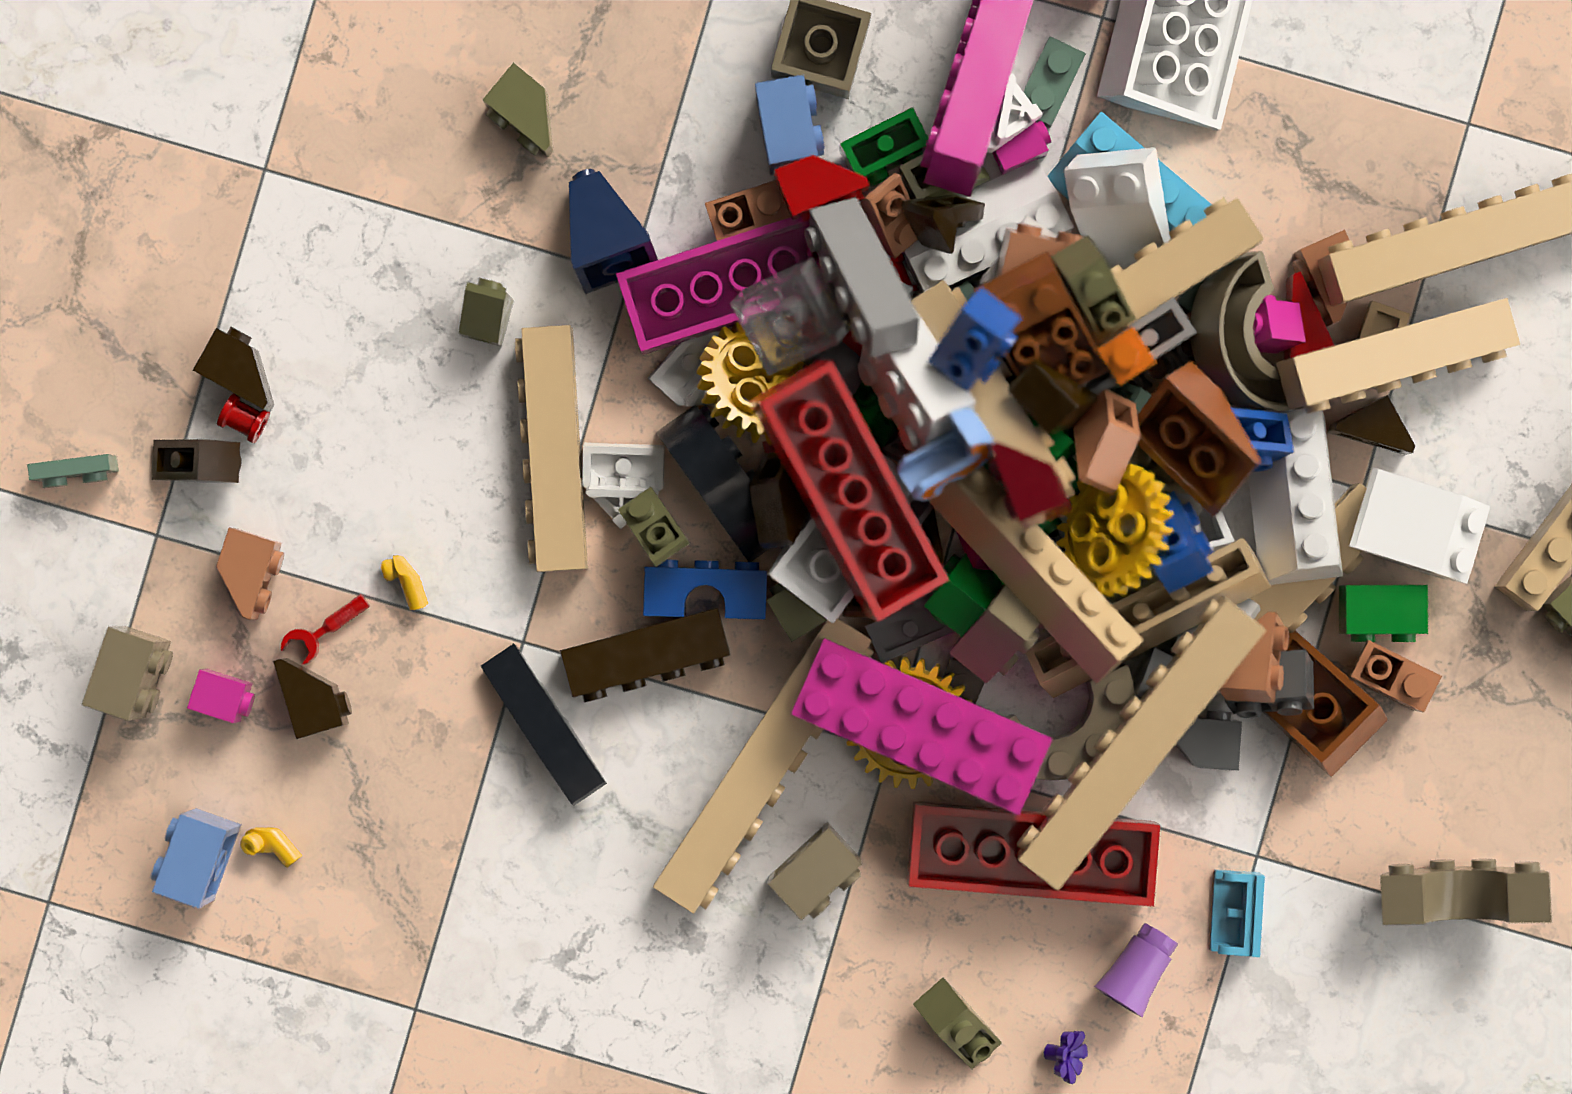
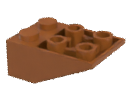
[973,251,1109,385]

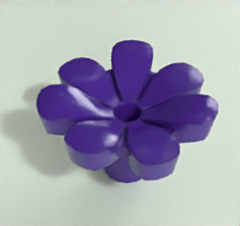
[1044,1031,1088,1084]

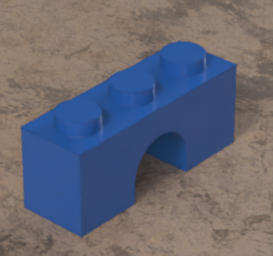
[643,559,767,619]

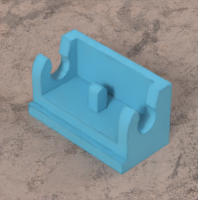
[1210,869,1265,957]

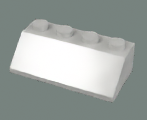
[903,160,1074,294]
[1248,409,1343,585]

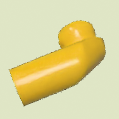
[381,555,428,610]
[240,827,302,868]

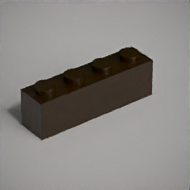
[560,608,731,703]

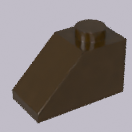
[193,327,274,412]
[152,439,242,483]
[273,658,352,739]

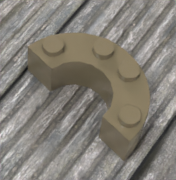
[1190,251,1303,411]
[1005,664,1135,780]
[1380,859,1552,925]

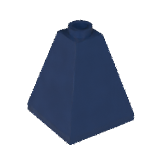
[569,169,658,294]

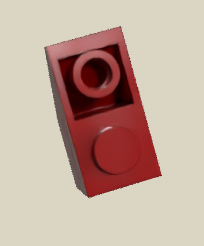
[774,155,870,223]

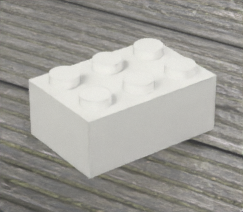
[858,309,976,451]

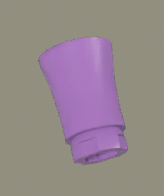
[1094,923,1178,1018]

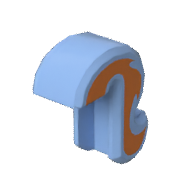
[896,408,994,501]

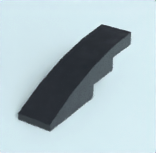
[481,643,607,806]

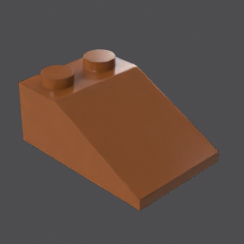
[1137,362,1261,517]
[1263,630,1388,777]

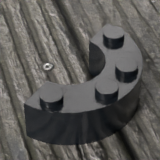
[656,404,770,562]

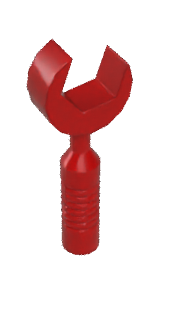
[281,594,370,665]

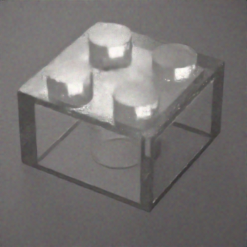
[730,257,851,376]

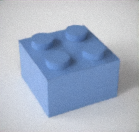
[755,75,825,176]
[151,808,242,909]

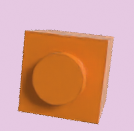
[1097,326,1157,385]

